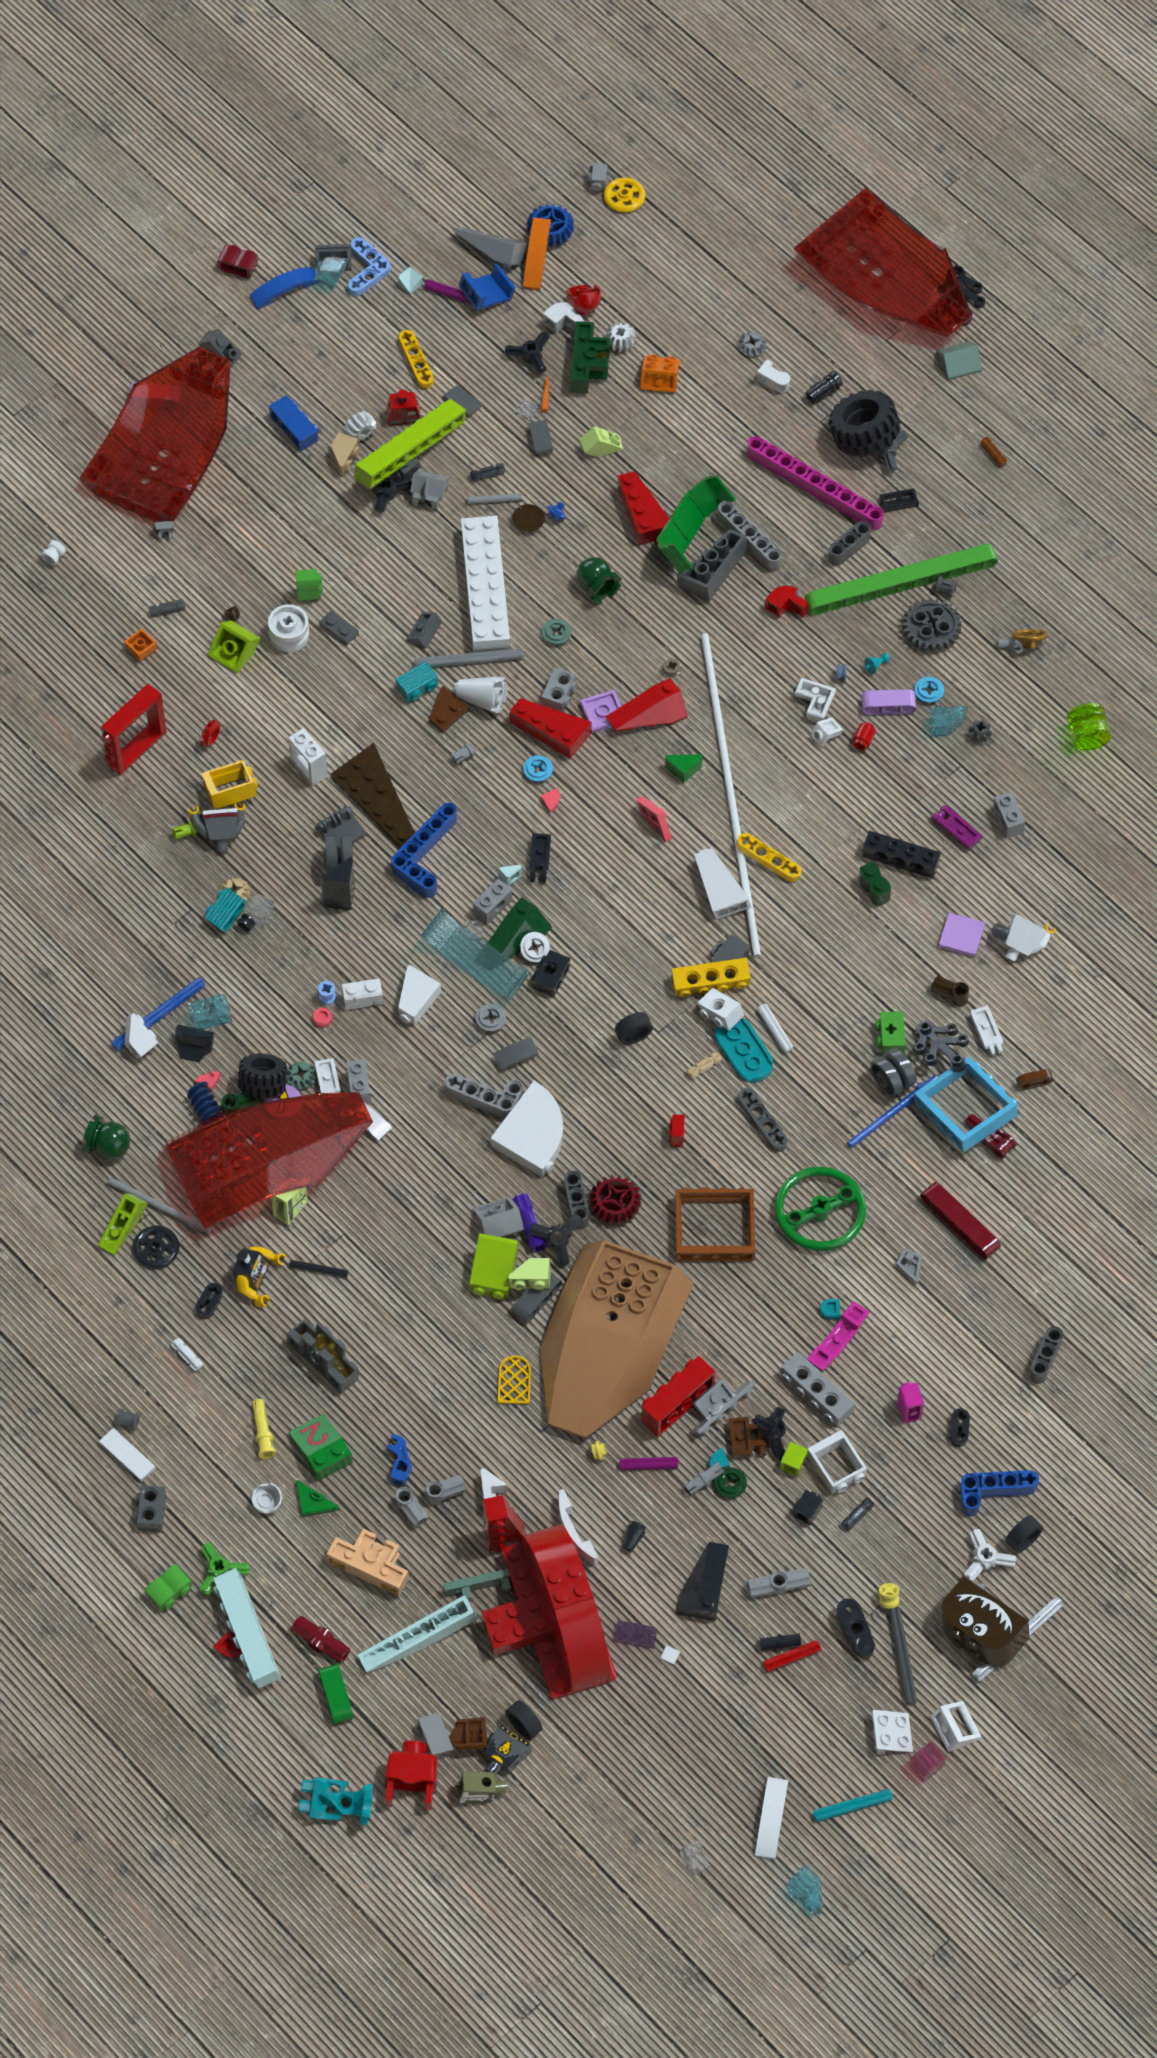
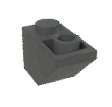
[198,329,242,367]

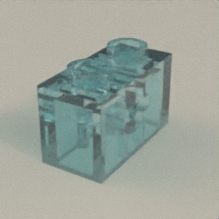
[188,994,232,1030]

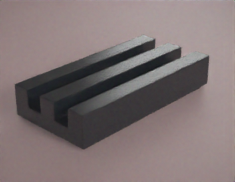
[879,488,919,513]

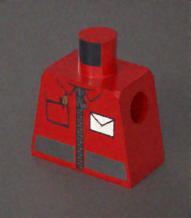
[386,389,421,426]

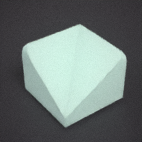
[398,267,423,294]
[498,865,522,886]

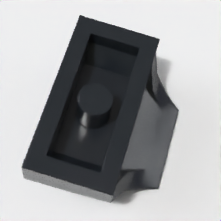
[174,1025,215,1062]

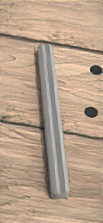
[414,648,524,668]
[972,1596,1064,1682]

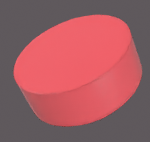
[313,1008,332,1028]

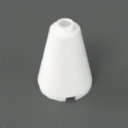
[454,676,507,713]

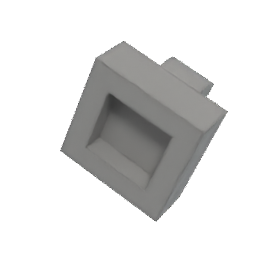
[155,521,174,539]

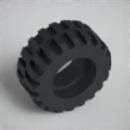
[828,390,901,457]

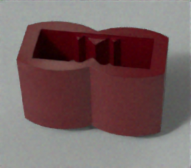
[217,245,258,279]

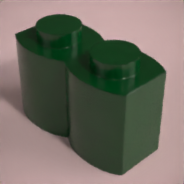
[859,862,891,907]

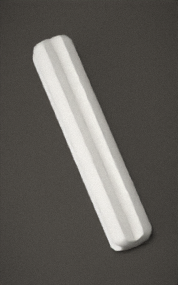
[758,1004,793,1053]

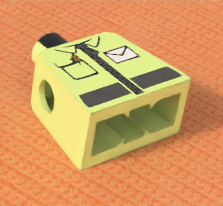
[271,1177,311,1225]

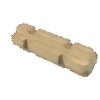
[687,1052,721,1079]

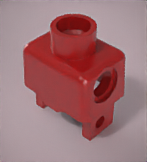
[384,1740,437,1810]

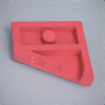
[636,796,672,842]

